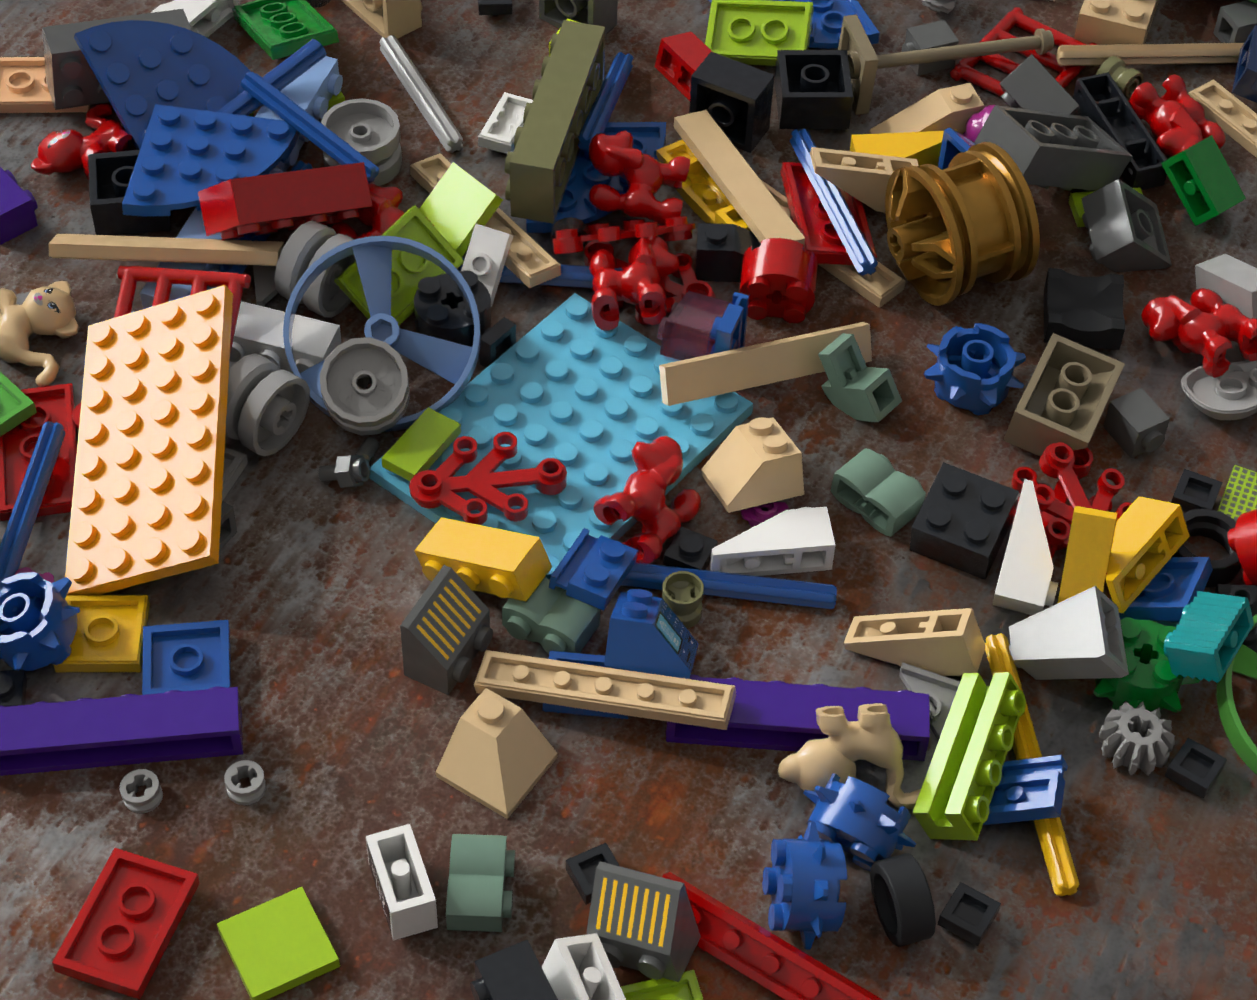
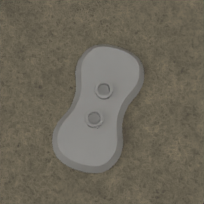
[1181,360,1257,420]

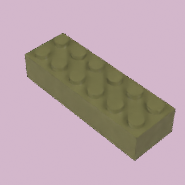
[505,20,605,224]

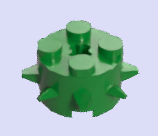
[1093,617,1200,713]

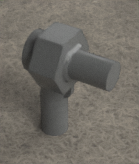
[318,437,379,488]

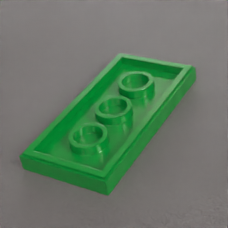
[232,0,339,60]

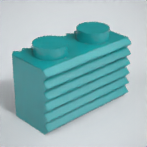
[1164,591,1254,683]

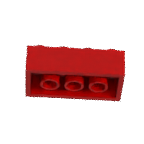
[198,162,372,240]

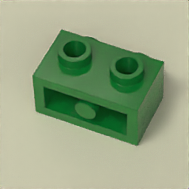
[1161,135,1246,226]

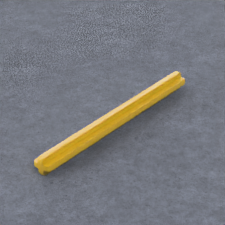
[985,633,1079,897]

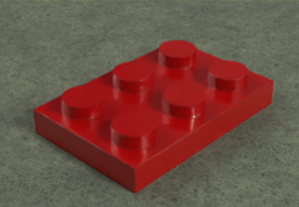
[52,848,200,1000]

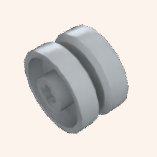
[321,98,402,186]
[274,221,355,318]
[320,337,410,436]
[225,353,310,456]

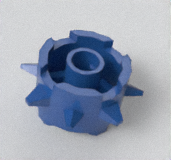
[924,323,1026,415]
[0,572,80,671]
[803,773,916,872]
[762,822,847,950]

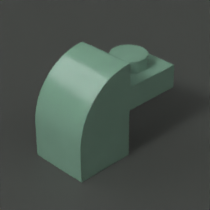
[818,333,902,422]

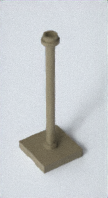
[838,14,1054,115]

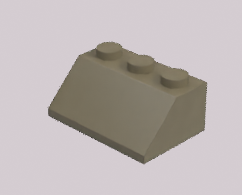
[1003,333,1125,456]

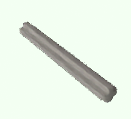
[379,35,463,153]

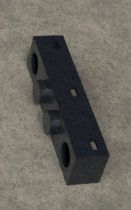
[1073,72,1167,190]

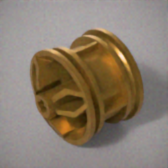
[885,142,1040,306]

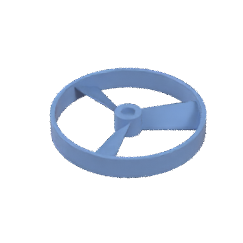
[283,236,481,432]

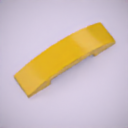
[656,139,751,231]

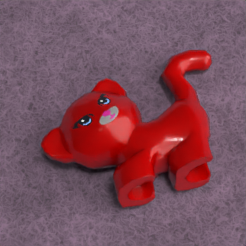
[31,103,132,180]

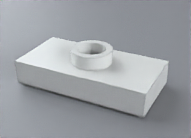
[478,92,533,154]
[461,223,514,307]

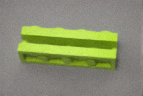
[912,672,1026,841]

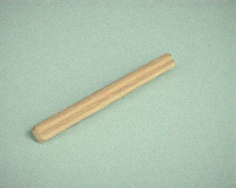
[1056,43,1244,66]

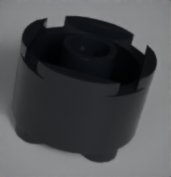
[414,270,491,347]

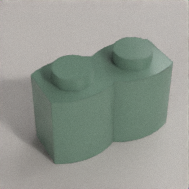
[830,448,926,537]
[502,578,601,654]
[446,834,516,932]

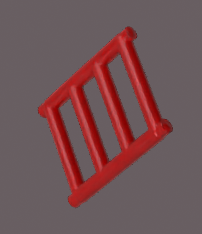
[950,7,1097,97]
[114,266,251,360]

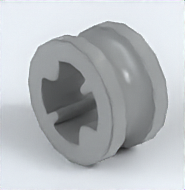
[224,760,266,805]
[119,769,163,813]

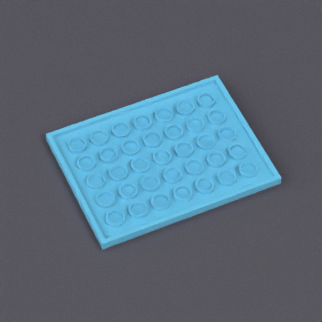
[369,293,753,590]

